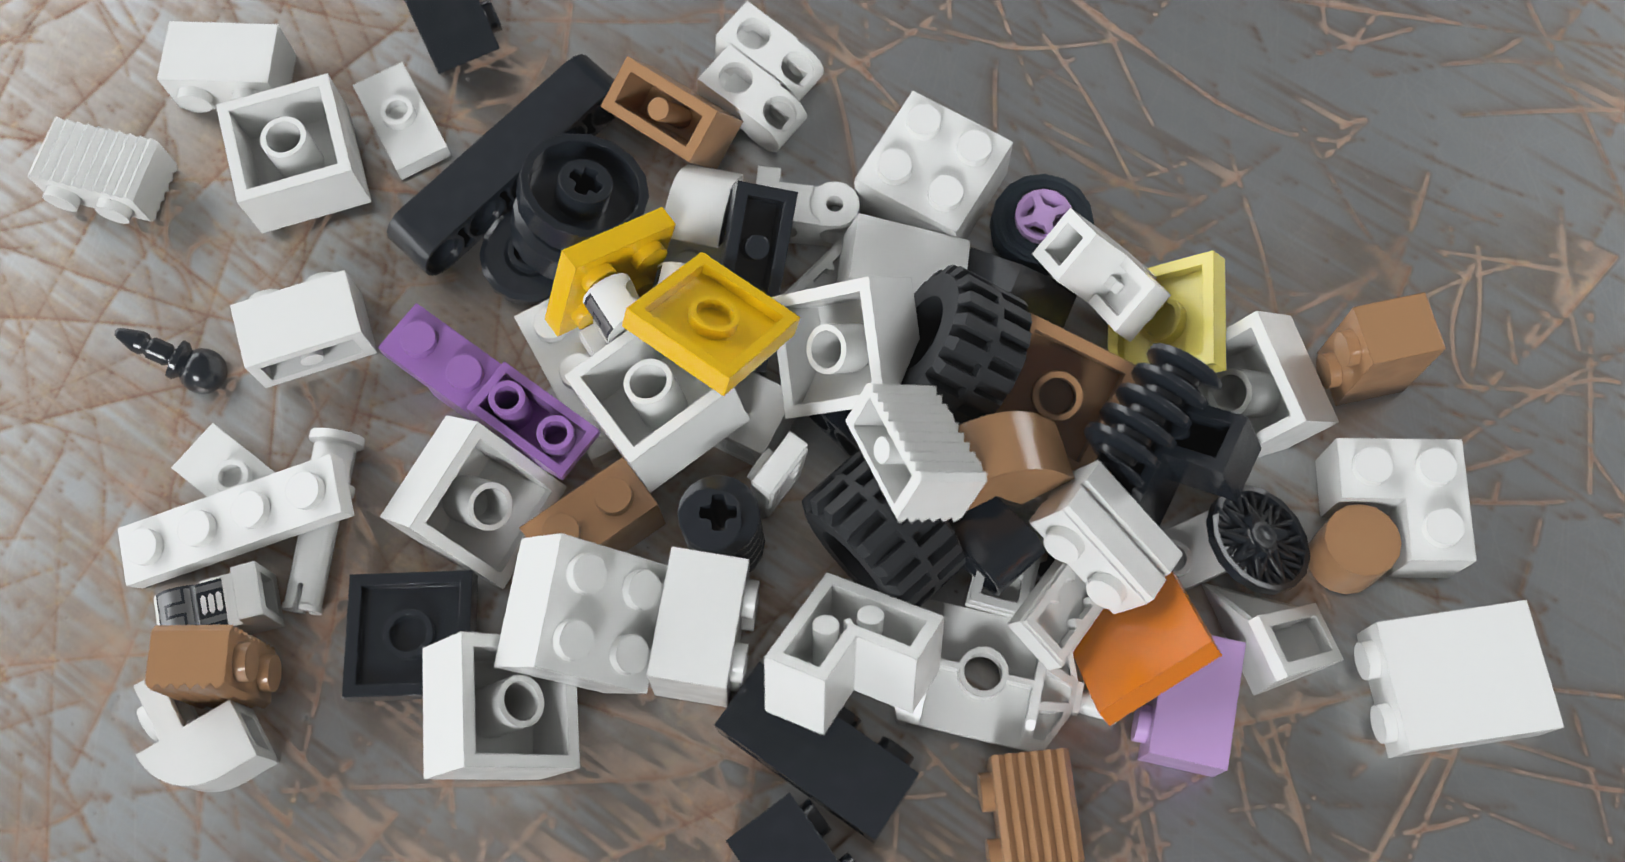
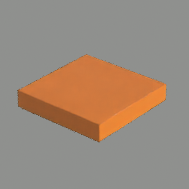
[1073,571,1222,726]

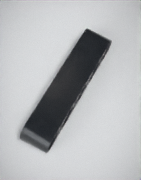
[387,54,616,276]
[809,409,1045,596]

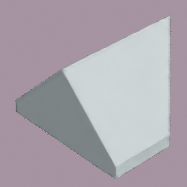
[1201,583,1344,696]

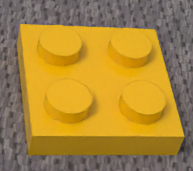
[545,207,676,337]
[622,252,801,396]

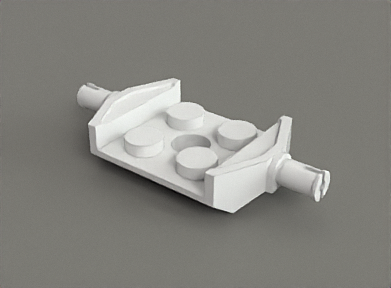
[892,599,1117,752]

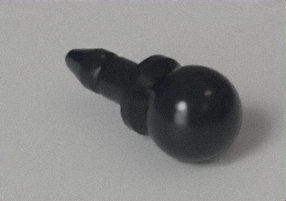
[114,328,228,394]

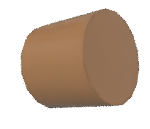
[1309,504,1402,594]

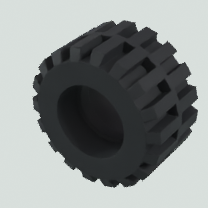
[901,265,1032,425]
[802,449,966,607]

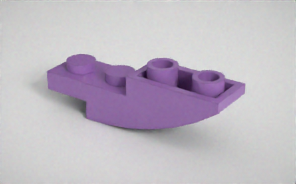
[378,303,601,480]

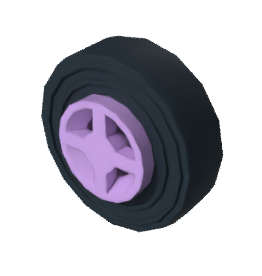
[989,174,1094,276]

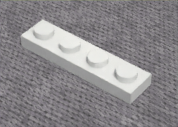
[118,453,355,589]

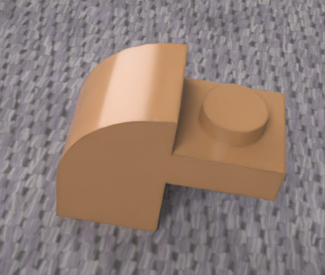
[947,411,1075,521]

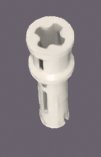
[281,428,365,615]

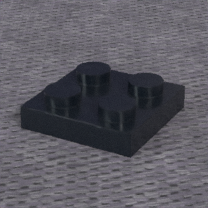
[342,570,478,702]

